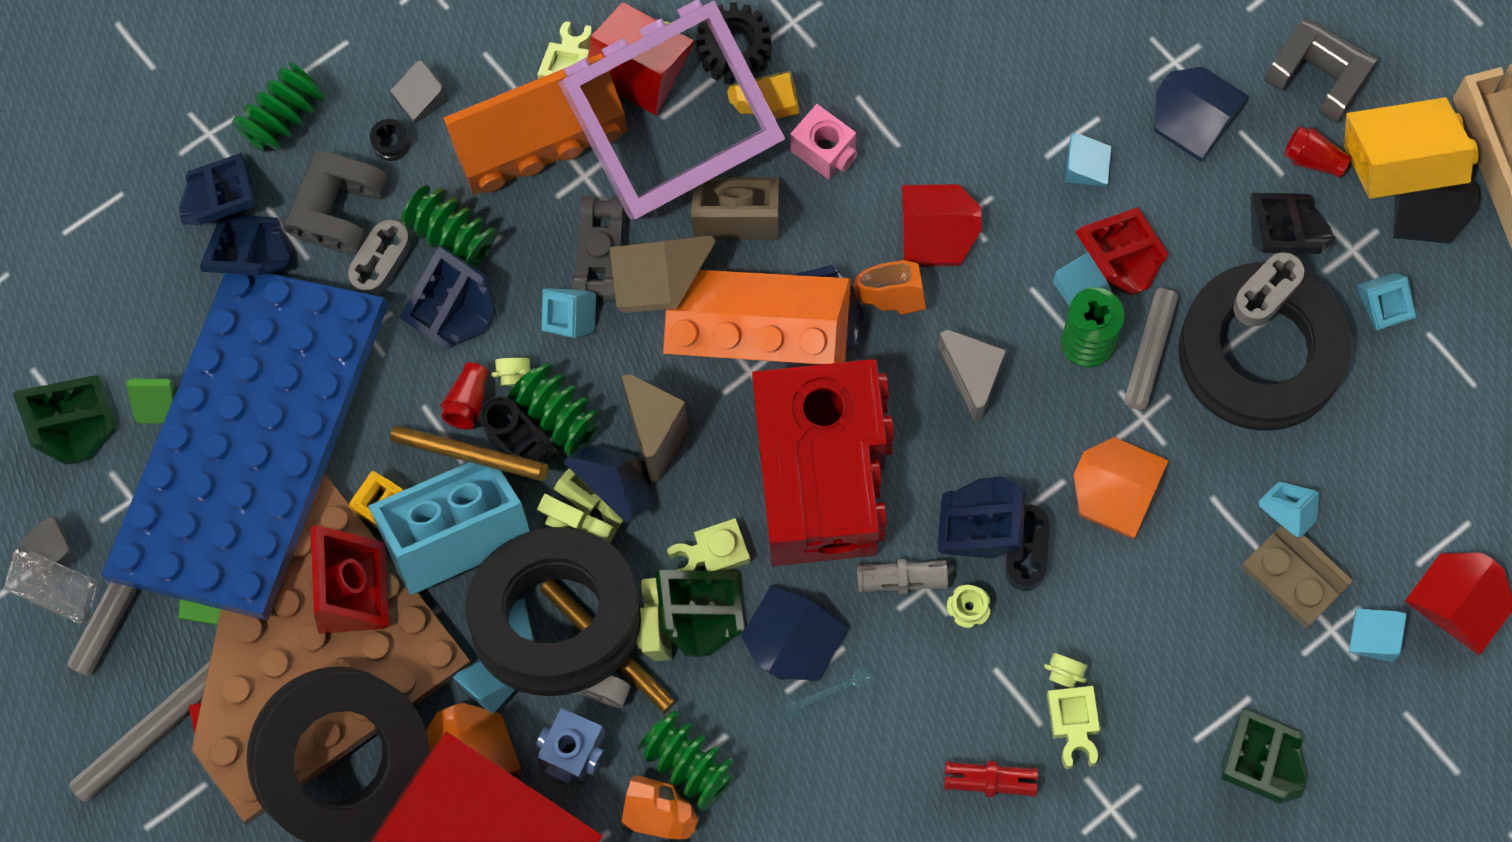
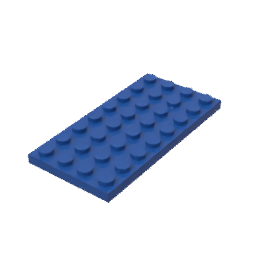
[101,273,388,620]

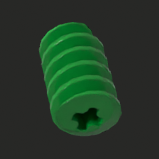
[232,62,325,152]
[401,185,498,268]
[1061,287,1125,368]
[507,362,601,457]
[638,710,737,811]

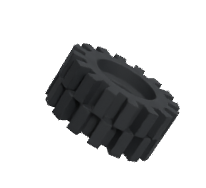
[696,2,772,85]

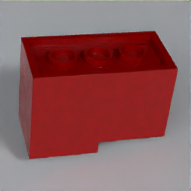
[752,359,894,567]
[370,731,603,842]

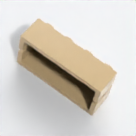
[1453,64,1512,249]

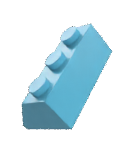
[369,462,530,595]

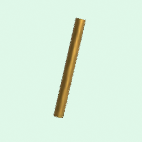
[390,425,548,481]
[540,579,676,714]

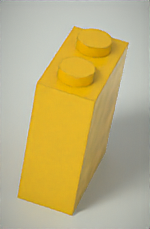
[1344,97,1478,199]

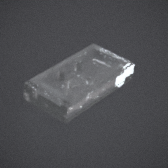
[4,546,98,625]

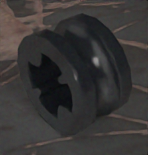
[369,118,410,161]

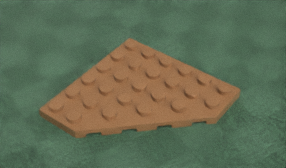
[192,473,471,826]

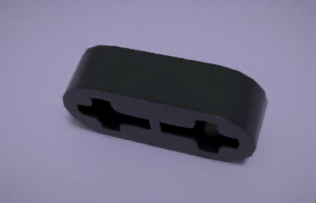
[1005,504,1050,591]

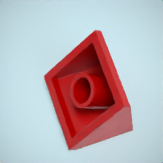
[588,2,695,116]
[310,525,389,634]

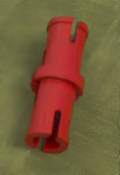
[944,761,1038,797]

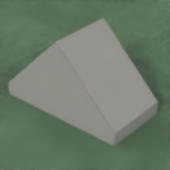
[938,330,1006,422]

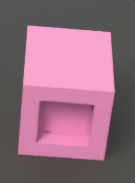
[790,104,858,180]

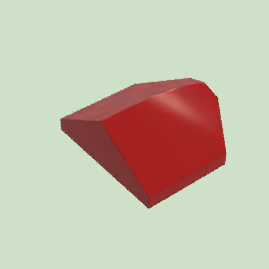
[902,184,982,267]
[1075,207,1168,296]
[1404,553,1512,656]

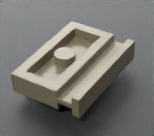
[1240,525,1353,629]

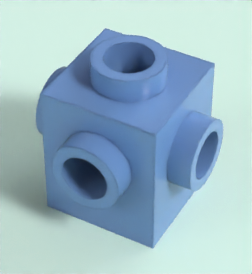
[535,708,606,785]

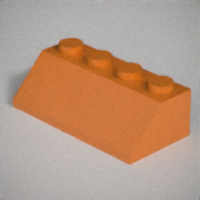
[443,53,628,195]
[663,270,851,364]

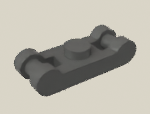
[573,196,625,302]

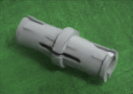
[857,559,948,595]

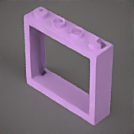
[558,0,785,219]

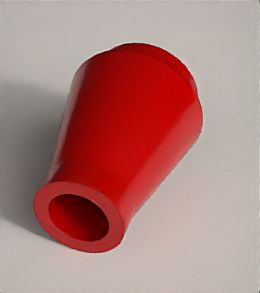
[1283,126,1351,178]
[440,362,489,430]

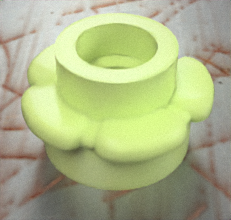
[491,358,530,386]
[947,584,991,628]
[1044,652,1088,688]

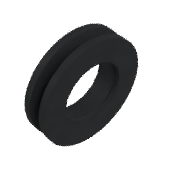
[1179,262,1351,431]
[465,528,641,696]
[247,667,429,842]

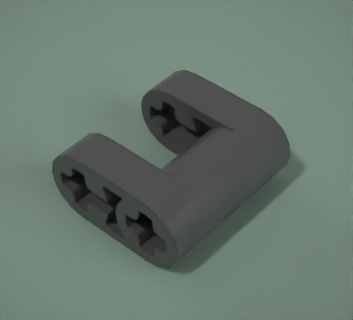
[1264,17,1379,123]
[283,151,388,255]

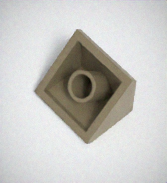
[691,177,779,240]
[609,235,716,313]
[621,374,689,483]

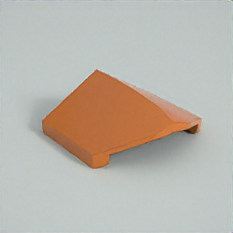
[1073,437,1169,539]
[426,703,522,775]

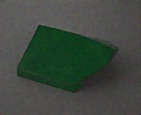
[13,375,117,465]
[655,570,745,657]
[1221,708,1308,804]

